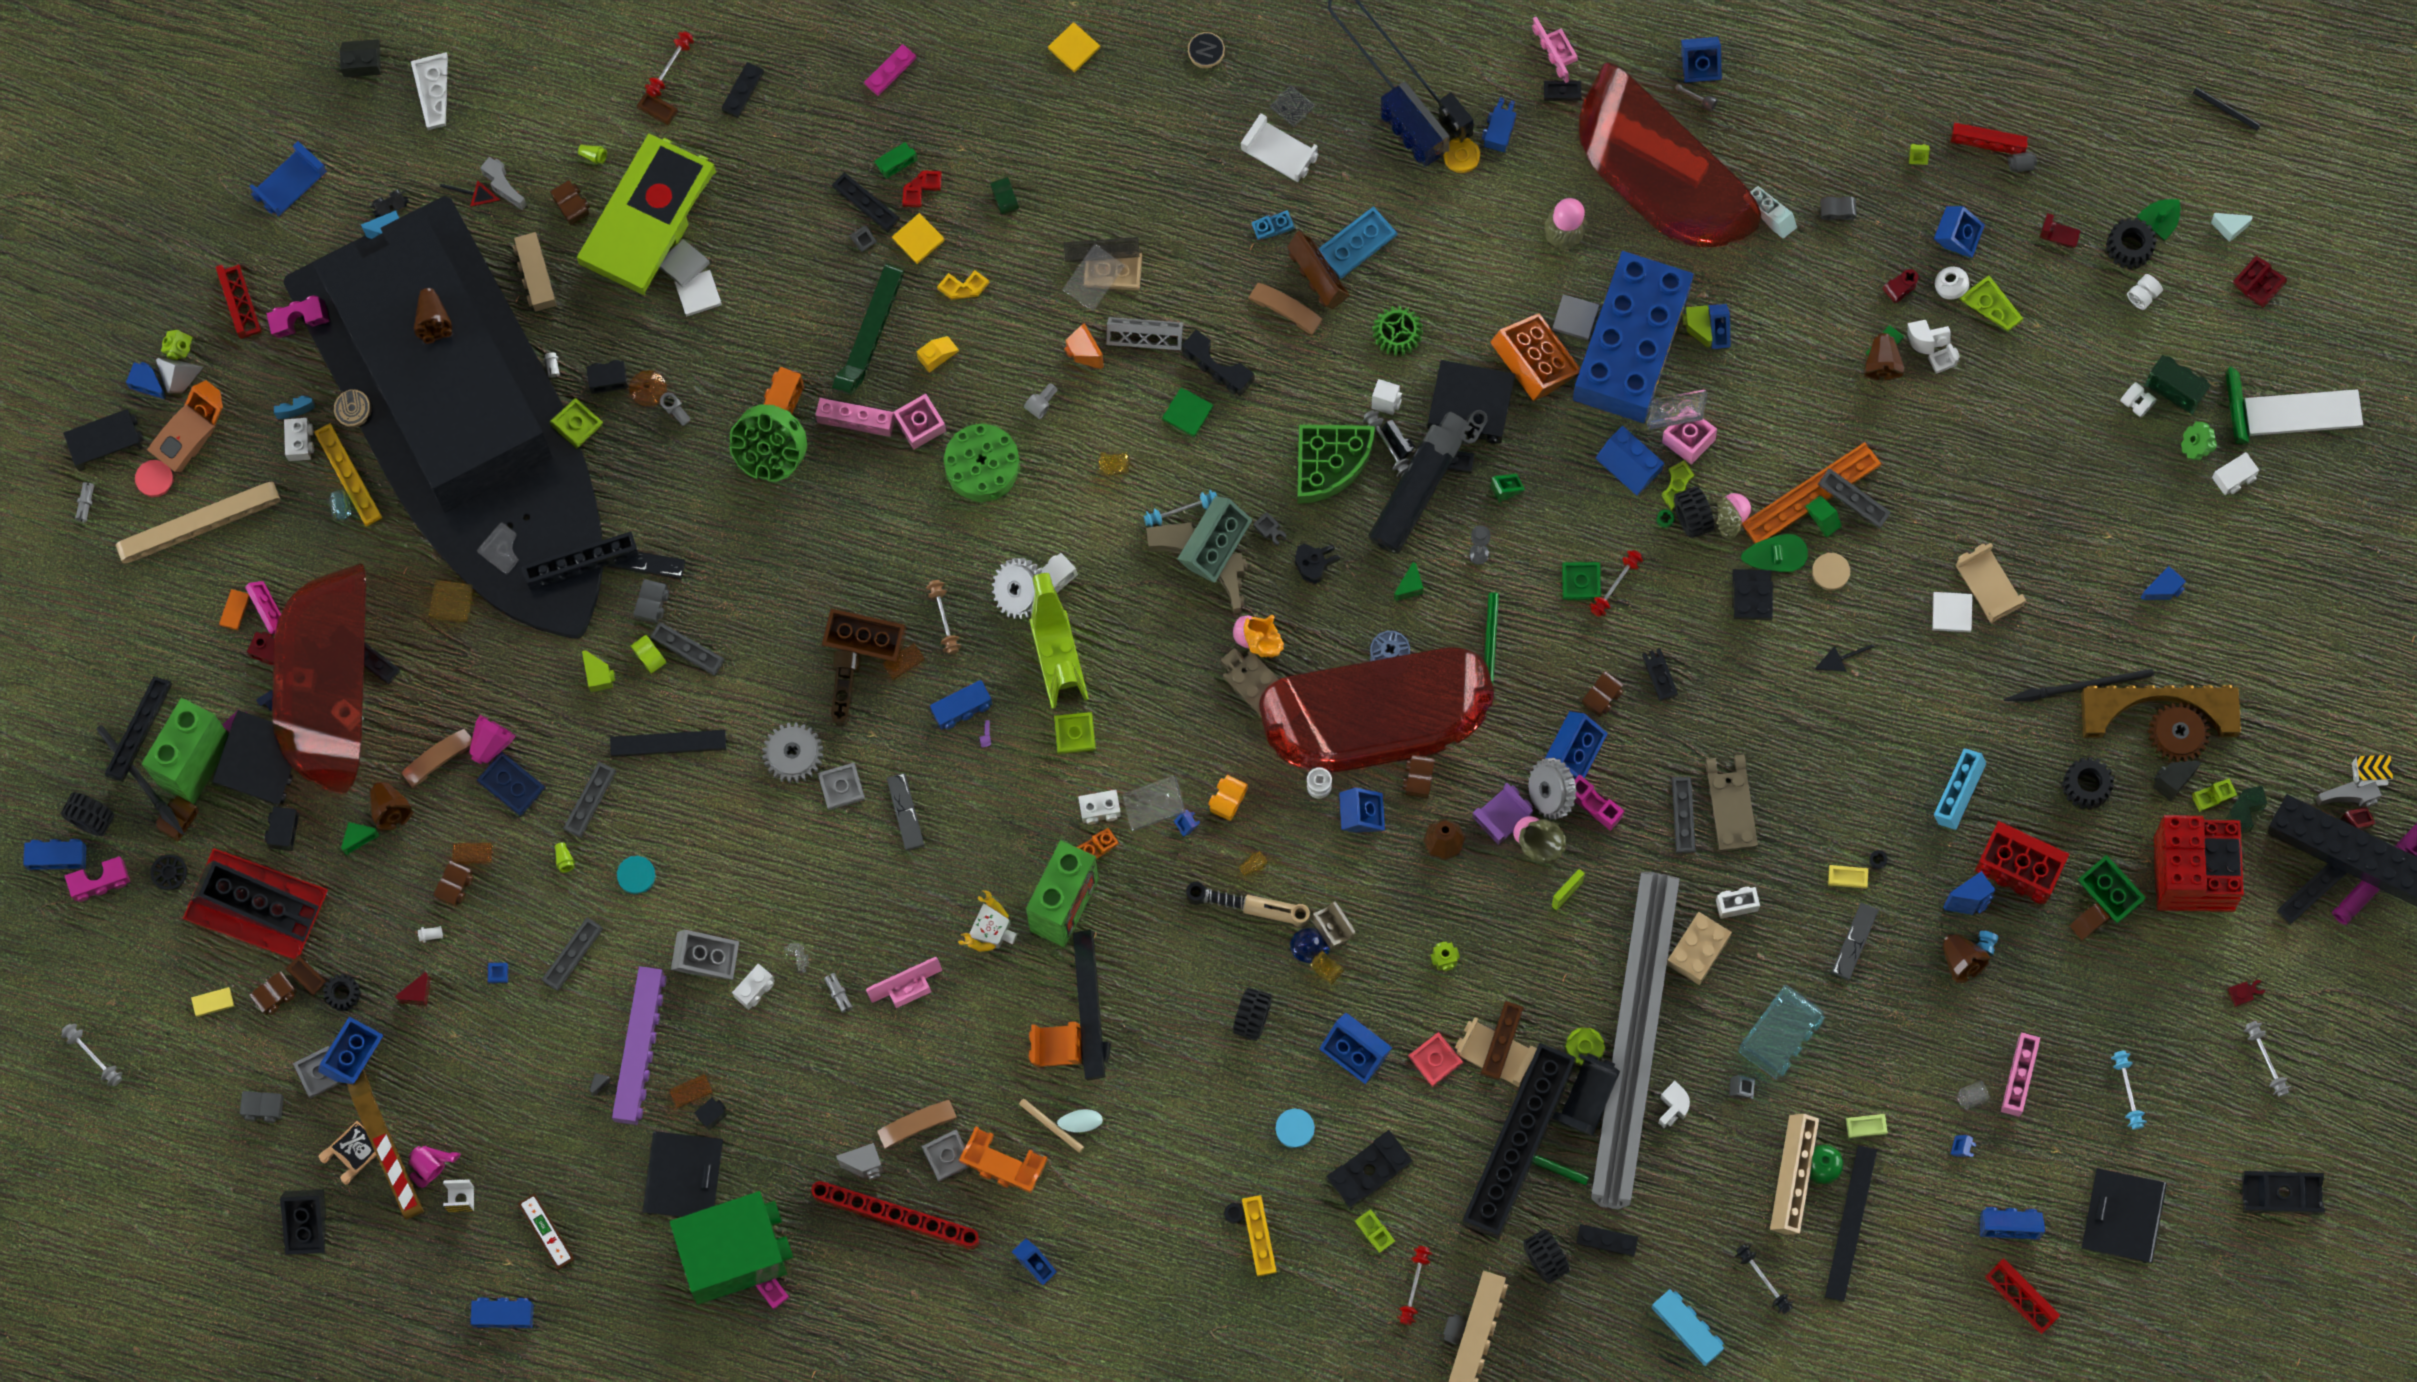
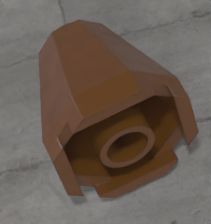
[1864,333,1904,380]
[370,782,414,830]
[1423,819,1465,861]
[1943,934,1990,983]

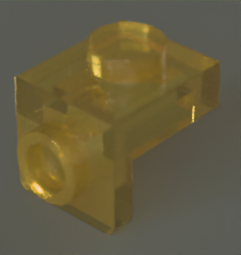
[1099,452,1130,476]
[1310,951,1344,985]

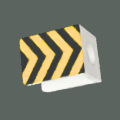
[2352,755,2393,787]
[443,1180,474,1212]

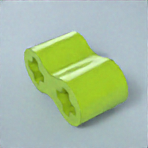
[630,635,667,674]

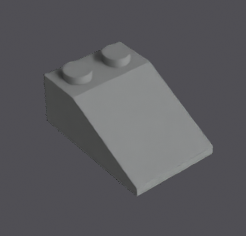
[671,930,739,980]

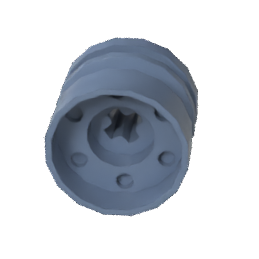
[1370,631,1410,678]

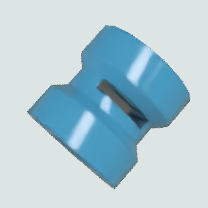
[1976,931,1998,956]

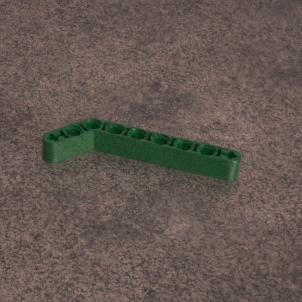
[832,263,905,395]

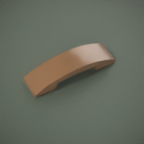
[1248,283,1322,335]
[401,729,472,789]
[877,1100,957,1149]

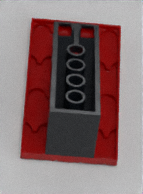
[182,848,328,960]

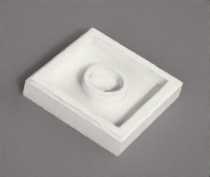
[674,270,722,317]
[1932,592,1972,633]

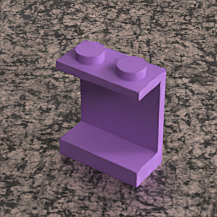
[1472,783,1533,845]

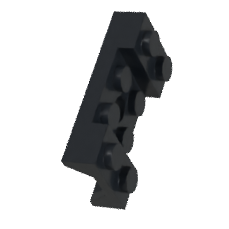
[1326,1130,1413,1210]
[2242,1171,2325,1215]

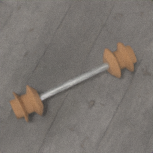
[926,580,962,655]

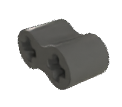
[1820,197,1857,220]

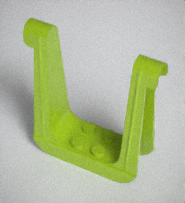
[1029,573,1089,709]

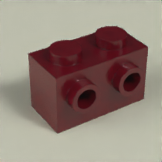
[247,632,294,671]

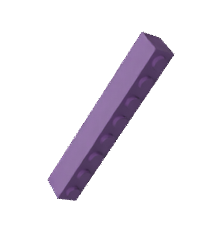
[612,966,667,1125]

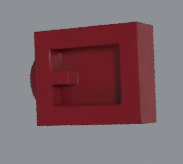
[2039,213,2081,248]

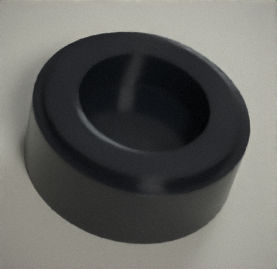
[1224,1203,1244,1224]

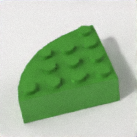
[1297,425,1375,504]

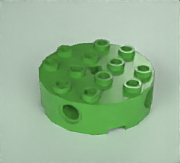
[729,404,807,482]
[943,423,1020,502]

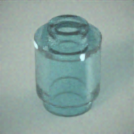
[329,491,351,520]

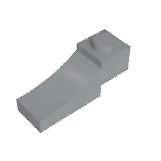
[480,157,527,210]
[2315,781,2382,807]

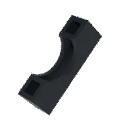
[1182,329,1255,397]

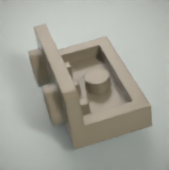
[1310,901,1355,949]

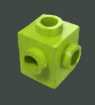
[161,330,193,360]
[1430,941,1460,971]

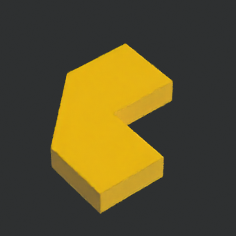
[937,270,990,300]

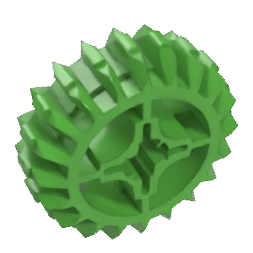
[1372,306,1423,356]

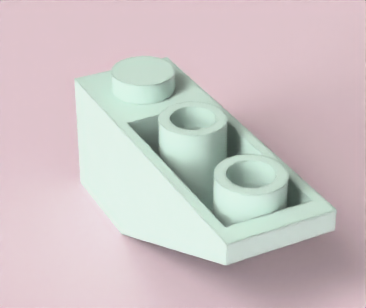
[1744,186,1797,238]

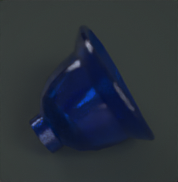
[1290,928,1331,963]

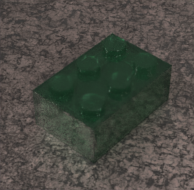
[2145,354,2211,415]

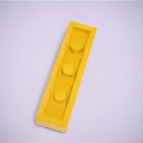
[1242,1195,1277,1277]

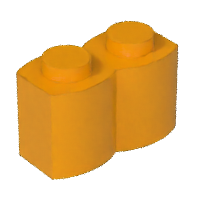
[1208,775,1248,821]

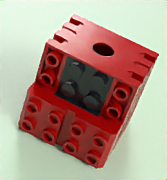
[2153,815,2244,912]

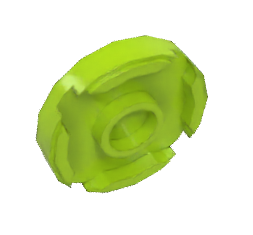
[1565,1028,1605,1066]

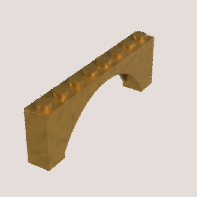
[2081,685,2241,738]

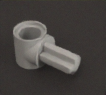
[1024,384,1058,419]
[660,392,691,426]

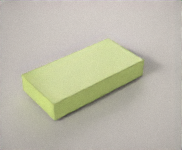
[1845,1114,1888,1139]

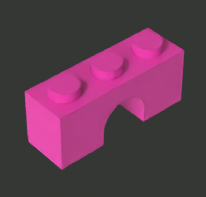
[266,296,330,338]
[1574,774,1624,831]
[65,856,130,902]

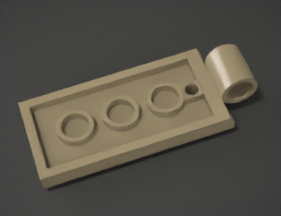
[1220,648,1306,734]

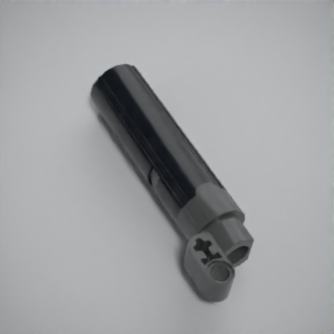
[1368,410,1487,554]

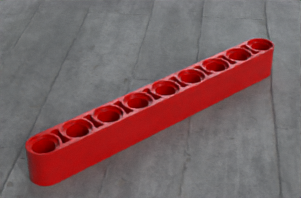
[811,1181,979,1249]

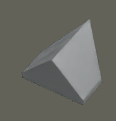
[156,358,203,394]

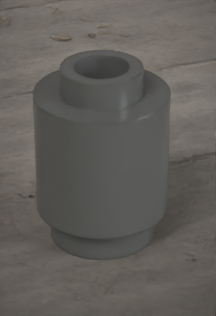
[2008,151,2037,173]
[1443,1314,1467,1345]

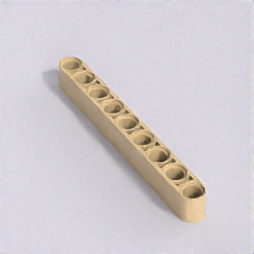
[116,482,281,563]

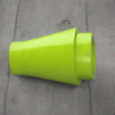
[578,144,607,164]
[554,843,575,873]

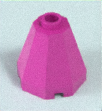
[469,715,516,764]

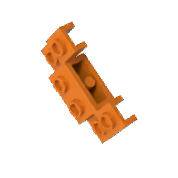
[959,1126,1048,1193]

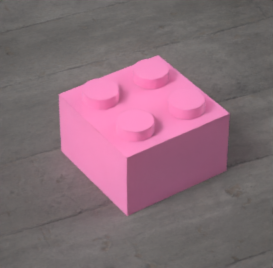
[893,394,946,450]
[1662,407,1717,465]

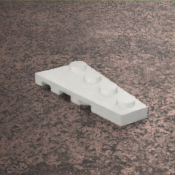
[411,52,448,130]

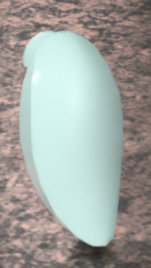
[1057,1109,1103,1132]

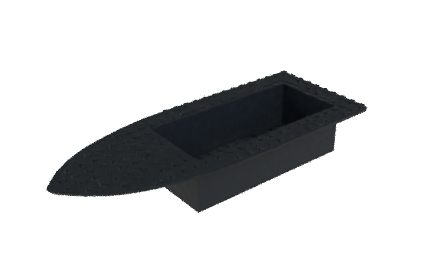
[283,196,603,639]

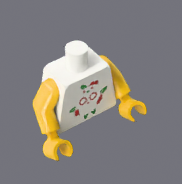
[958,890,1017,952]

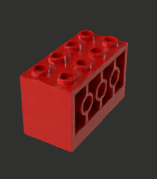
[1975,821,2070,904]

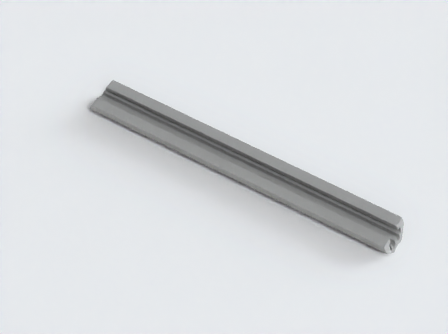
[1591,872,1680,1210]

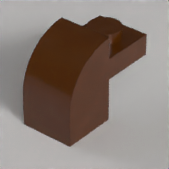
[2069,903,2112,941]

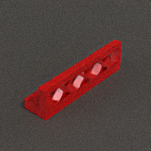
[1951,122,2028,154]
[215,265,262,339]
[1985,1258,2061,1335]

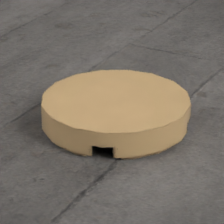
[1812,553,1850,591]

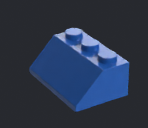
[1595,426,1664,496]
[1545,711,1608,780]
[1943,871,1995,915]
[1319,1013,1392,1084]
[318,1017,383,1084]
[1980,1207,2045,1240]

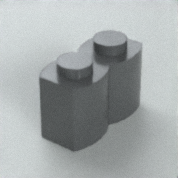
[634,579,670,624]
[240,1091,284,1123]

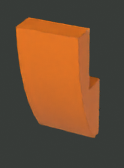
[1077,828,1119,859]

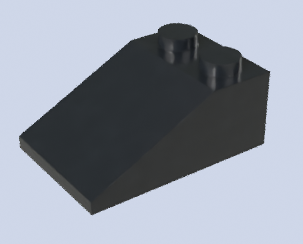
[280,1189,326,1255]

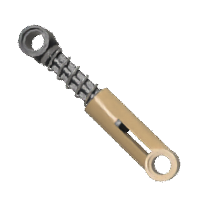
[1186,882,1310,927]

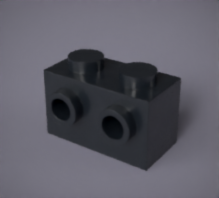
[586,360,629,394]
[265,807,299,851]

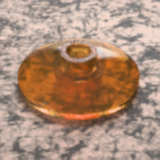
[629,370,667,406]

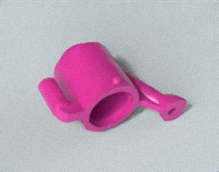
[408,1146,461,1188]

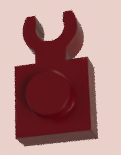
[2227,980,2265,1007]

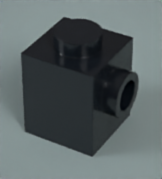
[694,1097,727,1131]

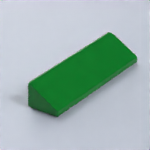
[2225,367,2249,444]

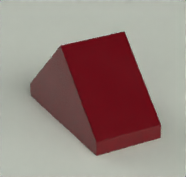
[2340,807,2376,831]
[395,972,431,1006]

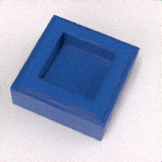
[488,963,508,984]

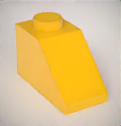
[916,336,959,373]

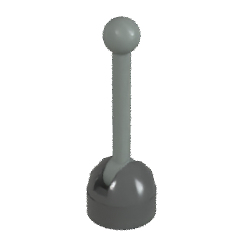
[1675,84,1718,112]

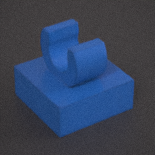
[1174,809,1200,837]
[1951,1135,1976,1157]

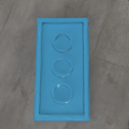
[1319,206,1397,280]

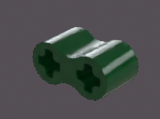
[990,177,1019,215]

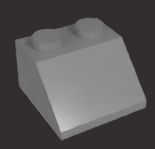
[836,1143,884,1180]

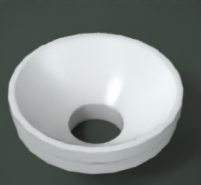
[1935,267,1969,299]

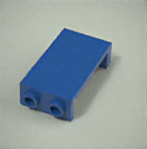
[250,141,327,217]

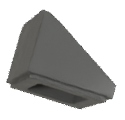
[849,226,877,252]
[590,1073,611,1096]
[1729,1075,1755,1099]

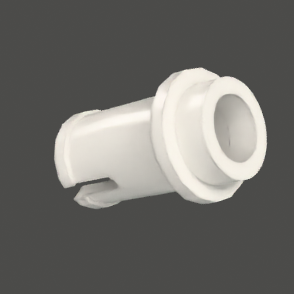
[544,353,560,378]
[418,926,443,943]

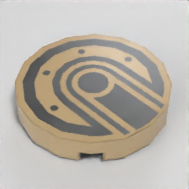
[334,390,372,427]

